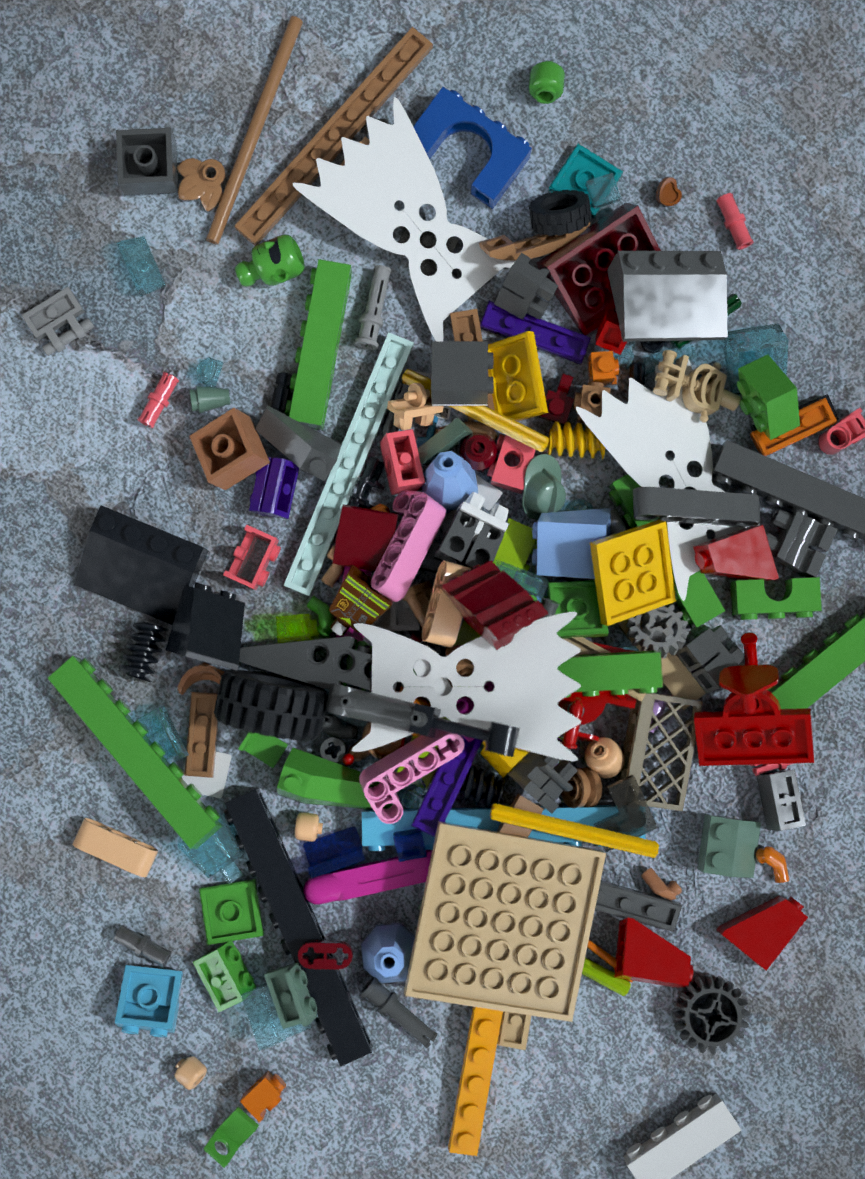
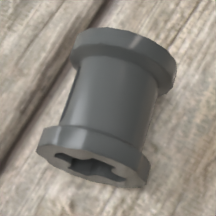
[320,737,347,763]

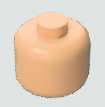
[294,812,323,842]
[175,1056,207,1090]

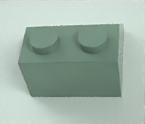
[697,813,761,878]

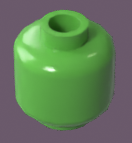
[529,61,565,104]

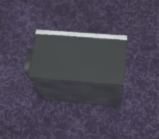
[431,341,493,406]

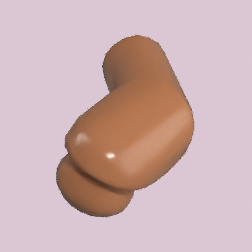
[641,868,682,900]

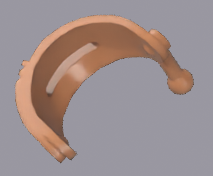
[177,662,224,695]

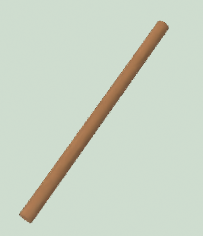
[206,16,303,245]

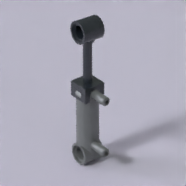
[324,683,520,757]

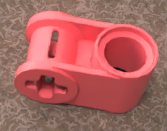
[818,407,865,455]

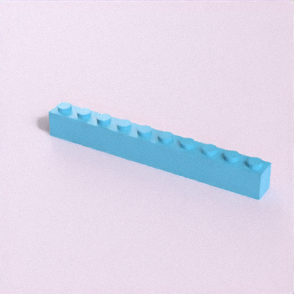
[362,804,646,851]

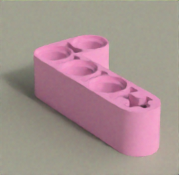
[371,490,446,602]
[359,729,464,824]

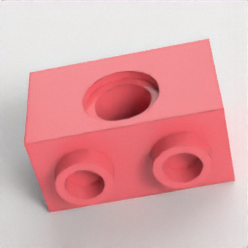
[380,429,425,495]
[487,434,535,494]

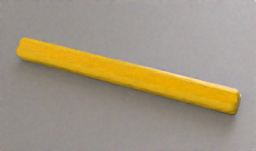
[402,369,549,452]
[490,803,659,858]

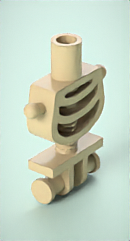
[653,350,741,423]

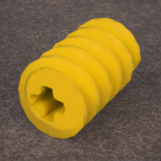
[548,421,606,459]

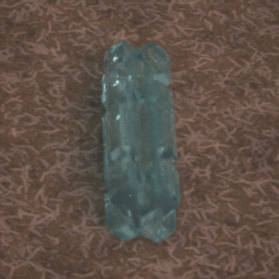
[642,343,696,374]

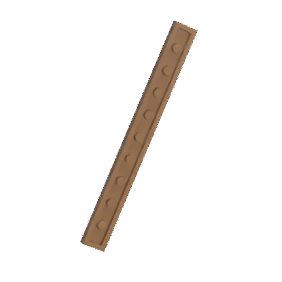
[234,27,433,246]

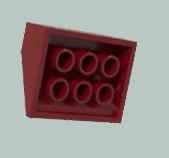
[536,203,661,335]

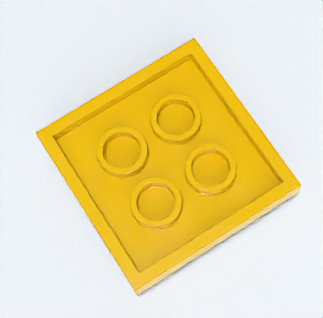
[590,520,676,626]

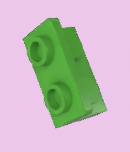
[193,941,257,1012]

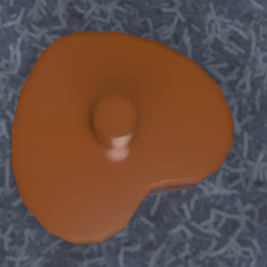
[656,177,682,206]

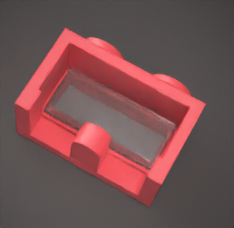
[223,524,281,590]

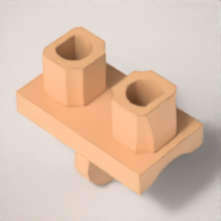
[387,383,444,430]

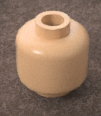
[585,737,625,778]

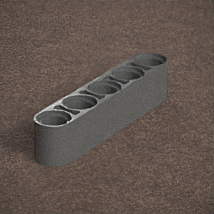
[633,487,761,527]

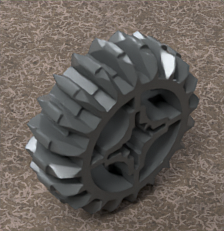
[672,975,750,1055]

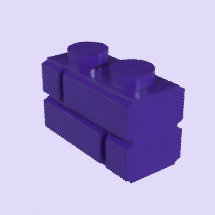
[249,457,299,519]

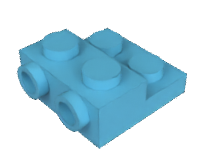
[115,965,183,1038]

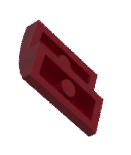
[332,504,398,572]

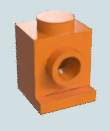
[587,351,619,386]
[240,1070,286,1123]

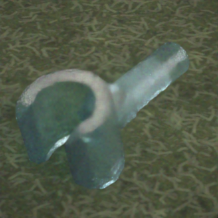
[616,341,637,370]

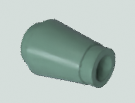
[189,386,230,414]

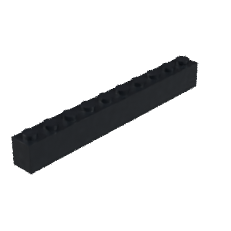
[223,788,373,1067]

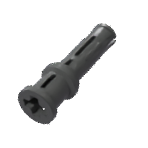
[359,977,438,1048]

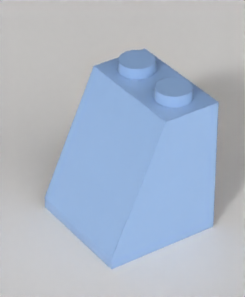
[532,508,611,579]

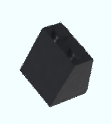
[165,583,245,671]

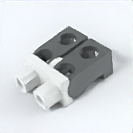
[433,492,509,569]

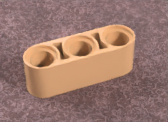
[422,560,471,648]
[72,818,158,877]

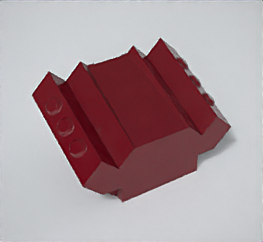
[439,560,549,650]

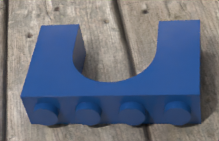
[413,87,532,209]

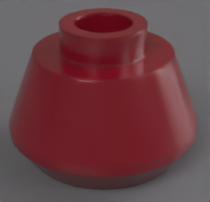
[459,433,497,470]

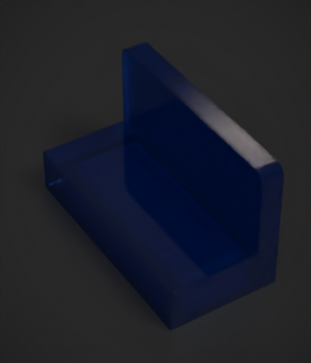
[303,826,366,879]

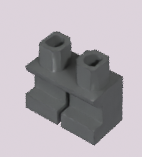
[494,253,559,320]
[676,625,745,694]
[508,752,578,814]

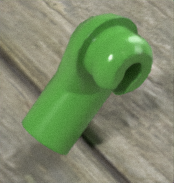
[306,596,336,636]

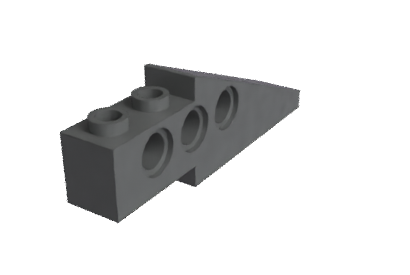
[239,636,402,693]

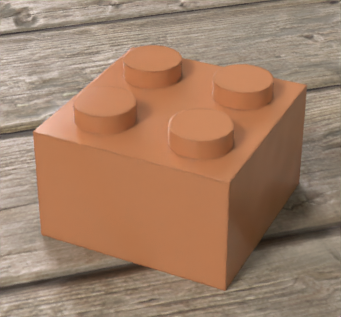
[189,408,270,490]

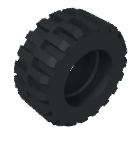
[214,669,328,741]

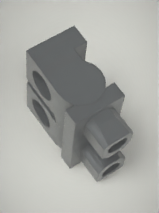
[766,510,838,578]

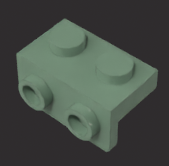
[264,962,317,1029]

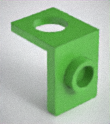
[238,732,288,768]
[203,1107,259,1168]

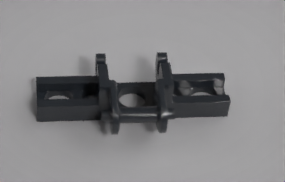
[350,456,385,509]

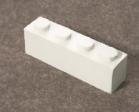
[623,1093,741,1179]

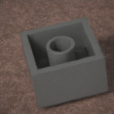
[116,127,178,195]

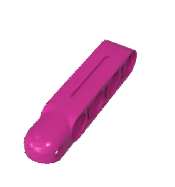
[303,850,433,905]

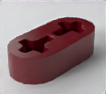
[298,940,353,970]

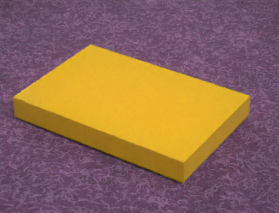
[488,331,548,422]

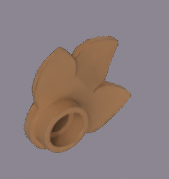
[177,158,225,212]

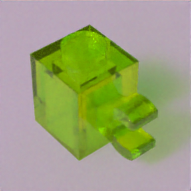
[276,614,318,644]

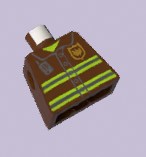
[329,565,393,636]

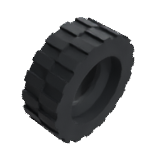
[529,190,592,236]

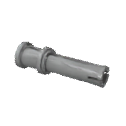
[354,265,392,350]

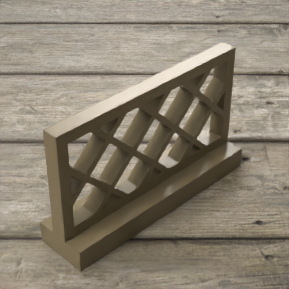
[614,693,703,811]

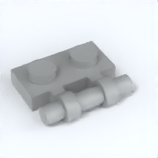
[21,287,94,356]

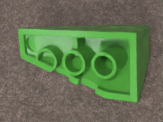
[277,747,397,809]

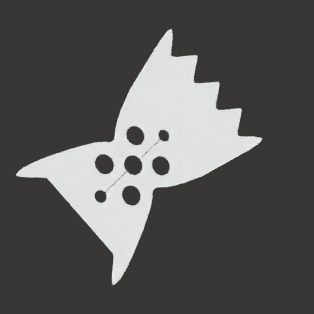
[293,97,515,341]
[576,359,768,601]
[352,612,581,761]

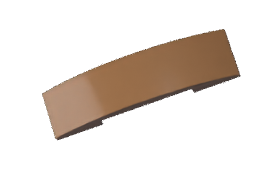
[479,222,590,261]

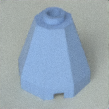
[421,451,478,513]
[361,923,415,984]

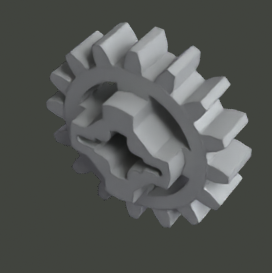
[626,604,689,659]

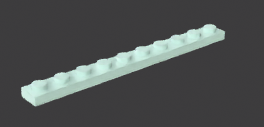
[284,332,414,596]

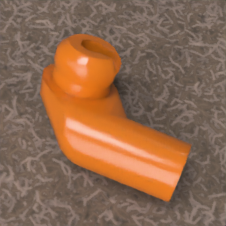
[756,846,790,883]

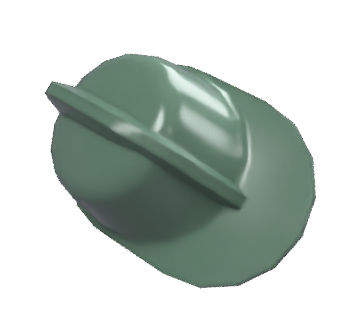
[522,454,566,520]

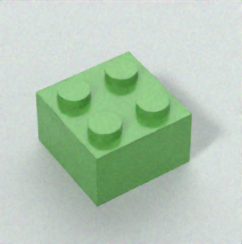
[737,354,800,440]

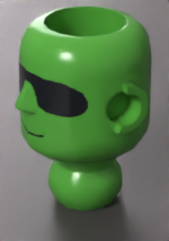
[235,234,305,287]

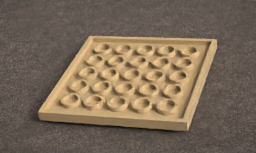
[404,821,606,1022]

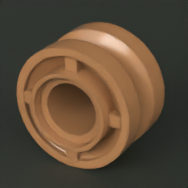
[561,767,602,808]

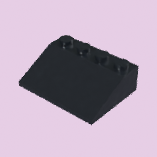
[74,505,209,625]

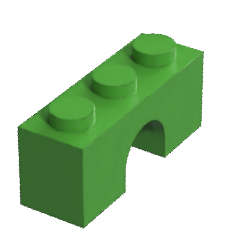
[730,577,822,620]

